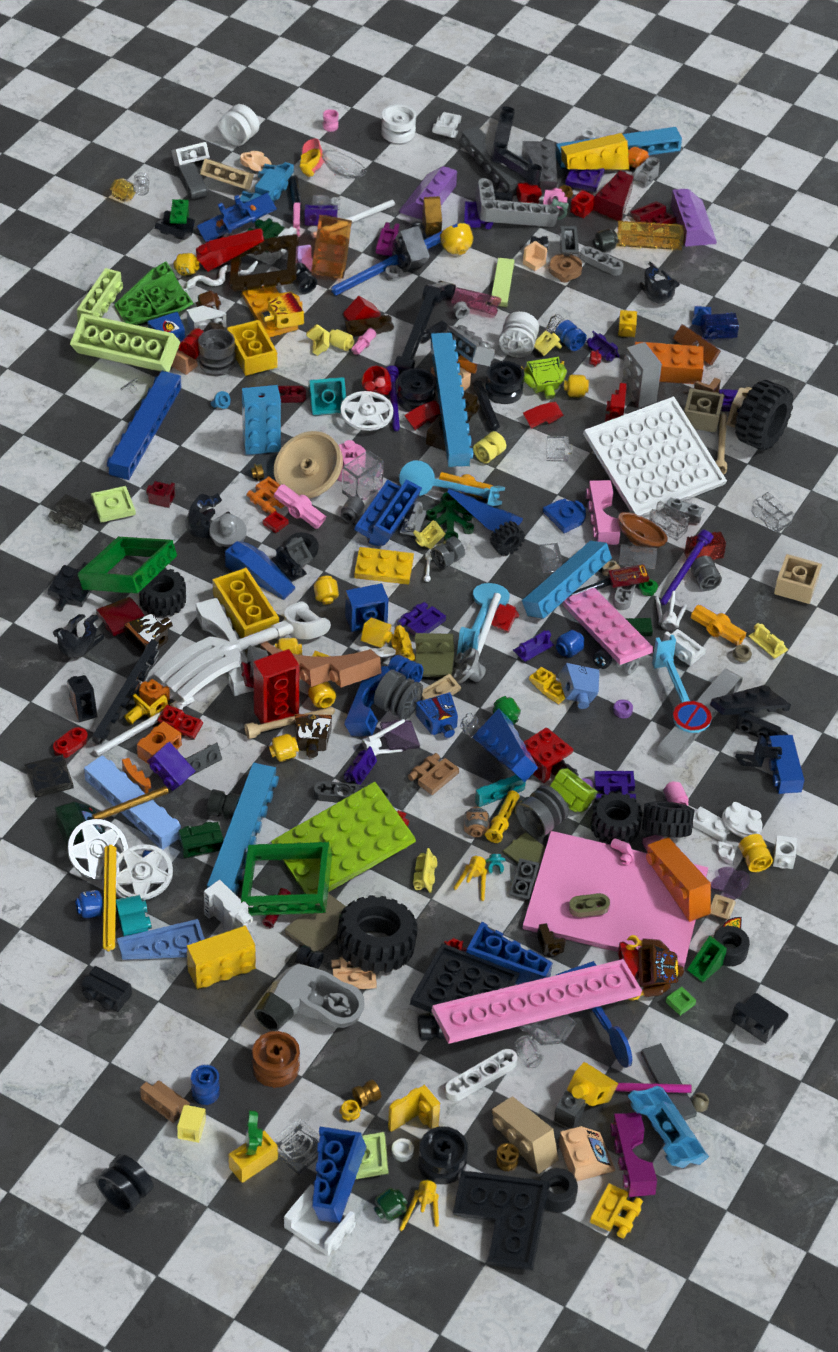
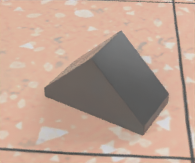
[560,226,579,254]

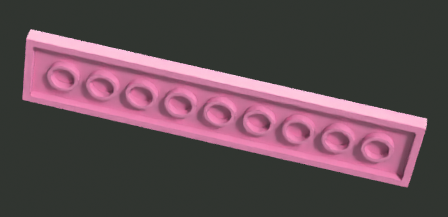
[431,959,642,1044]

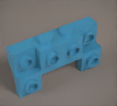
[240,162,294,203]
[627,1086,709,1168]

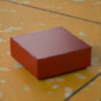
[263,511,289,533]

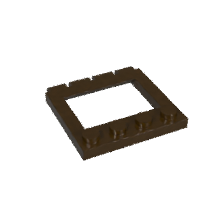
[229,234,299,292]

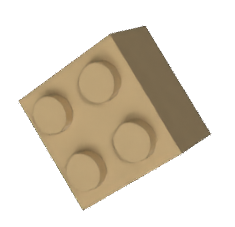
[774,554,822,604]

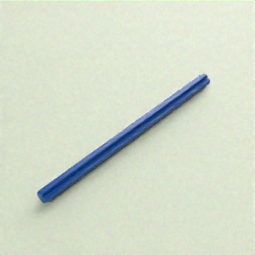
[331,223,459,296]

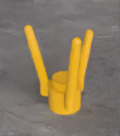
[454,856,488,901]
[399,1180,439,1231]

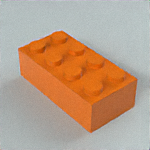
[635,342,703,384]

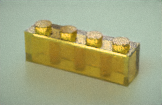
[617,221,684,250]

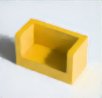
[228,1130,278,1183]

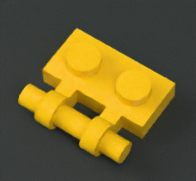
[590,1183,643,1238]

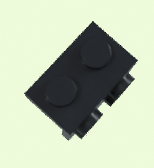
[731,993,789,1044]

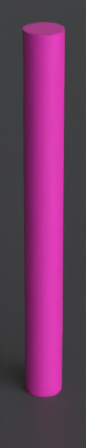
[615,1083,692,1093]

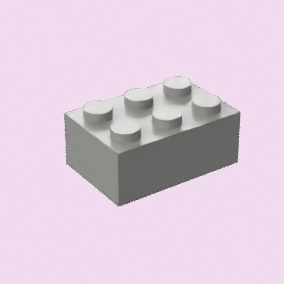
[621,342,662,408]

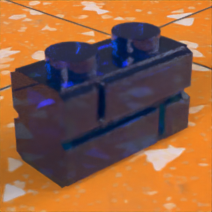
[701,313,739,339]

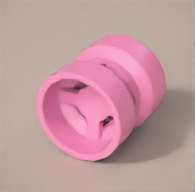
[323,109,339,132]

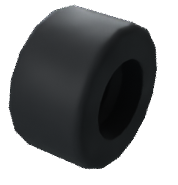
[713,926,750,966]
[539,1168,578,1213]

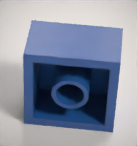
[345,583,389,632]

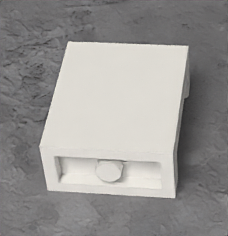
[284,1184,356,1256]

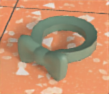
[550,199,569,220]

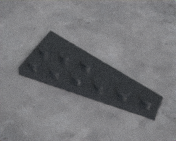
[92,639,160,744]

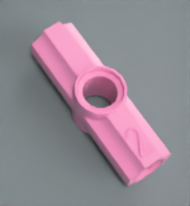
[274,484,326,529]

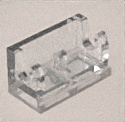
[649,501,690,541]

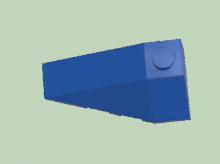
[447,489,523,533]
[225,541,295,600]

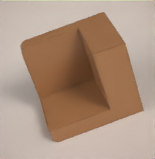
[694,378,721,393]

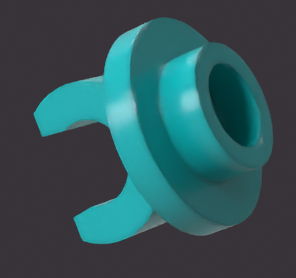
[485,854,506,874]

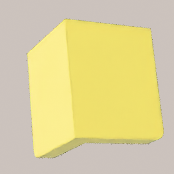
[177,1105,206,1143]

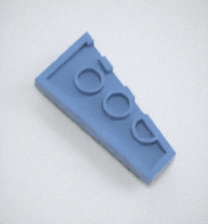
[117,919,204,960]

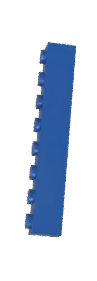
[107,370,182,480]

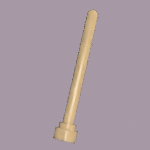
[715,413,727,475]
[244,707,335,739]

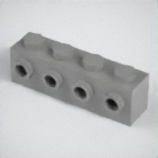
[446,325,495,366]

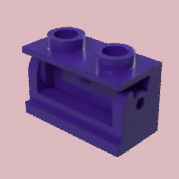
[146,741,195,791]

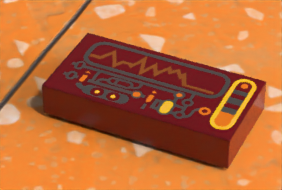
[608,564,649,588]

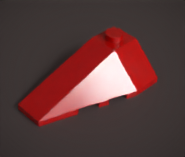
[196,228,264,272]

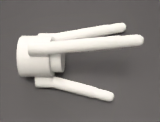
[655,591,687,631]
[362,719,405,756]

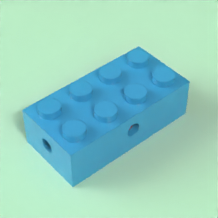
[242,385,281,455]

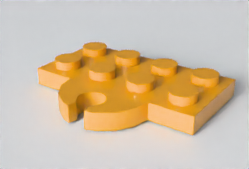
[242,285,303,338]

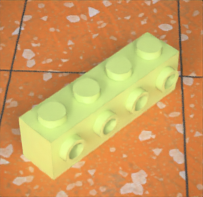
[77,268,123,322]

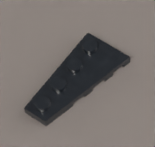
[710,685,791,715]

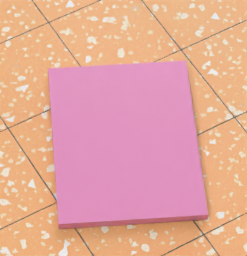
[522,831,709,968]

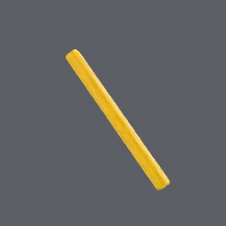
[103,844,116,951]

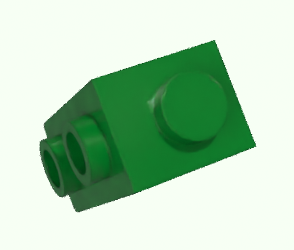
[170,199,189,224]

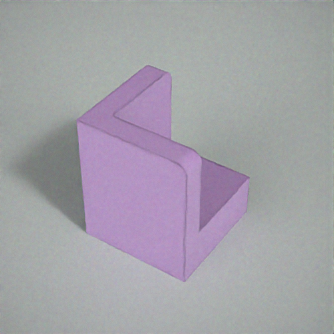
[297,245,315,271]

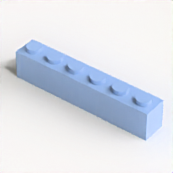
[84,755,181,850]

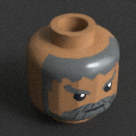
[463,807,490,838]

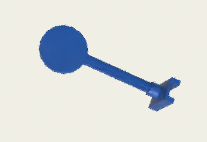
[556,961,633,1068]

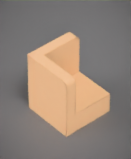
[523,241,547,271]

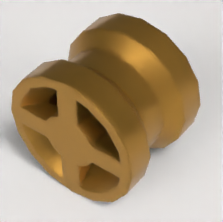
[496,1143,519,1171]

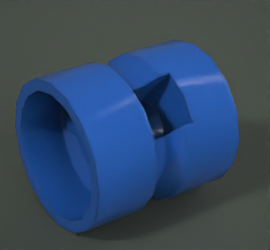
[555,320,587,351]
[388,655,424,682]
[191,1065,220,1105]

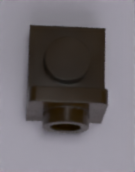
[537,923,566,956]

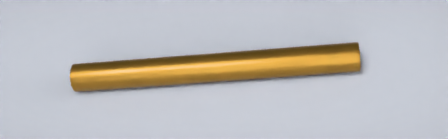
[91,786,169,820]

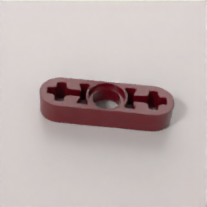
[278,386,306,403]

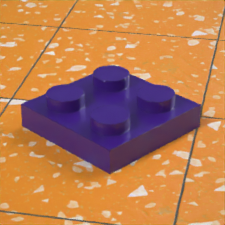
[565,168,605,193]

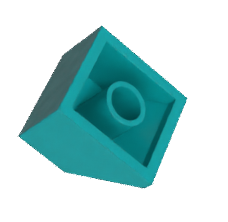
[308,377,347,415]

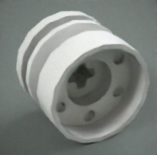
[499,311,539,358]

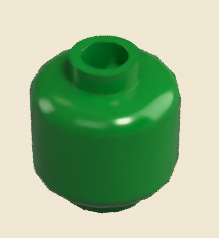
[492,696,521,724]

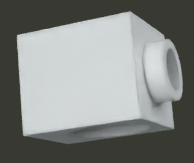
[773,835,797,869]

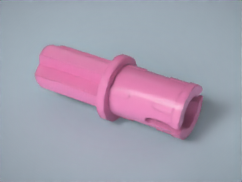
[351,328,376,355]

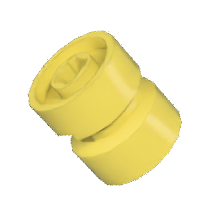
[473,431,506,464]

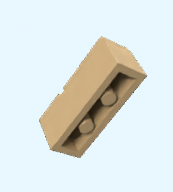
[200,159,254,190]

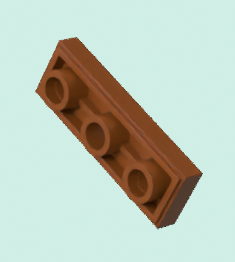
[673,324,721,365]

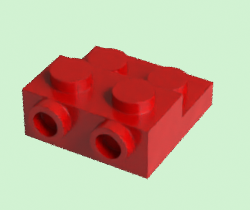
[605,383,627,422]

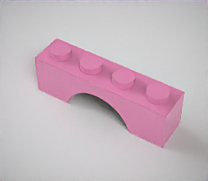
[586,480,621,545]

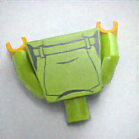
[521,357,567,399]

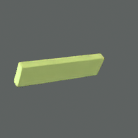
[491,258,515,307]

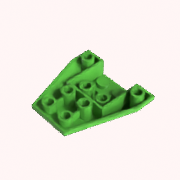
[114,261,194,325]

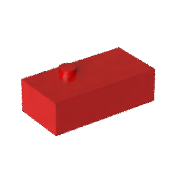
[253,649,299,724]

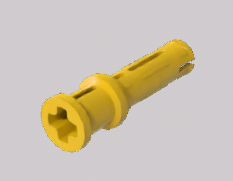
[485,790,520,843]

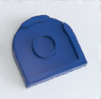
[543,499,586,534]

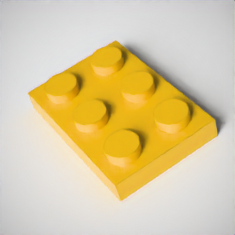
[354,547,414,585]

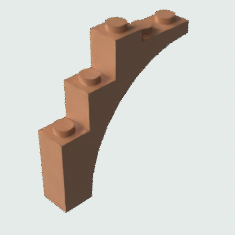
[260,642,381,688]

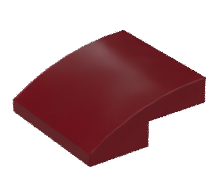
[630,201,676,233]
[96,597,145,636]

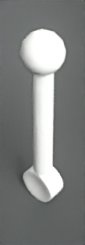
[423,553,432,582]

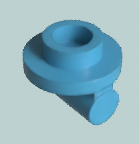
[211,391,231,409]

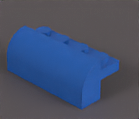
[354,479,422,546]

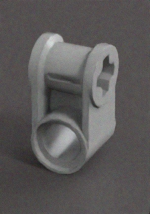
[633,157,660,186]

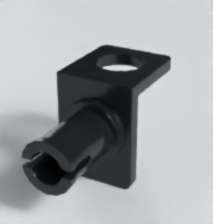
[735,735,782,767]

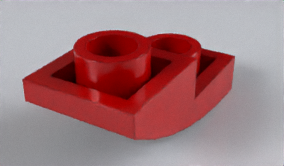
[404,400,440,430]
[523,402,564,429]
[157,705,203,740]

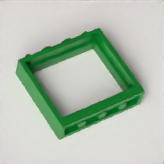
[78,536,177,594]
[241,842,332,916]

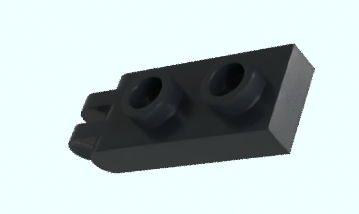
[736,712,788,742]

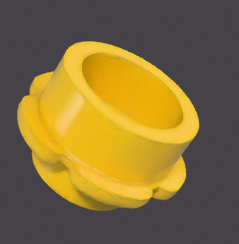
[339,1100,361,1121]

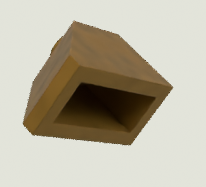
[422,196,442,235]

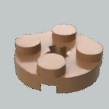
[549,254,582,283]

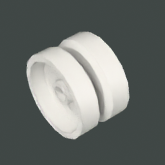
[218,104,260,146]
[381,104,416,143]

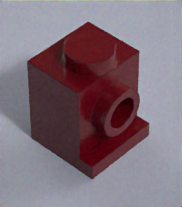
[146,481,175,508]

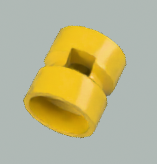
[739,834,773,872]

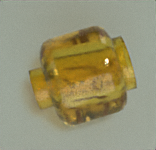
[110,178,136,202]

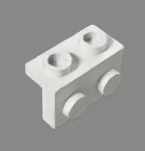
[663,629,706,666]

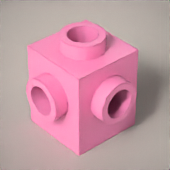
[543,188,568,211]

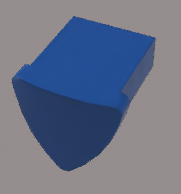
[692,306,712,326]

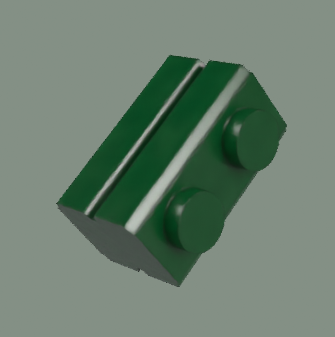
[178,822,224,858]

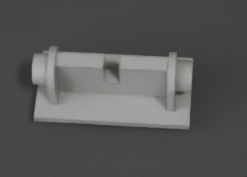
[400,501,427,537]

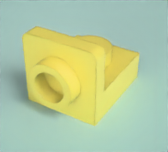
[534,330,562,356]

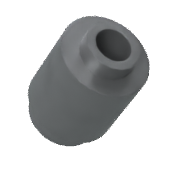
[341,496,364,523]

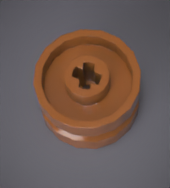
[252,1031,300,1088]

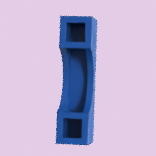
[344,666,390,737]

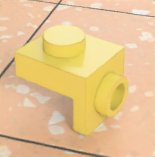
[306,324,330,356]
[413,520,446,549]

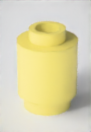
[329,329,354,351]

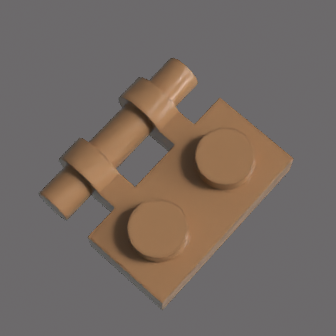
[408,753,459,795]

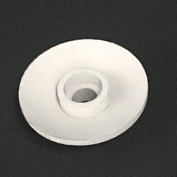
[358,646,396,662]

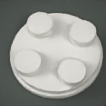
[722,802,762,838]

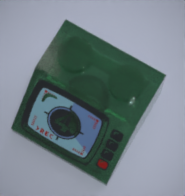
[55,802,106,847]

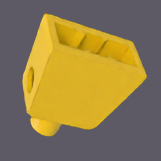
[567,1062,619,1106]

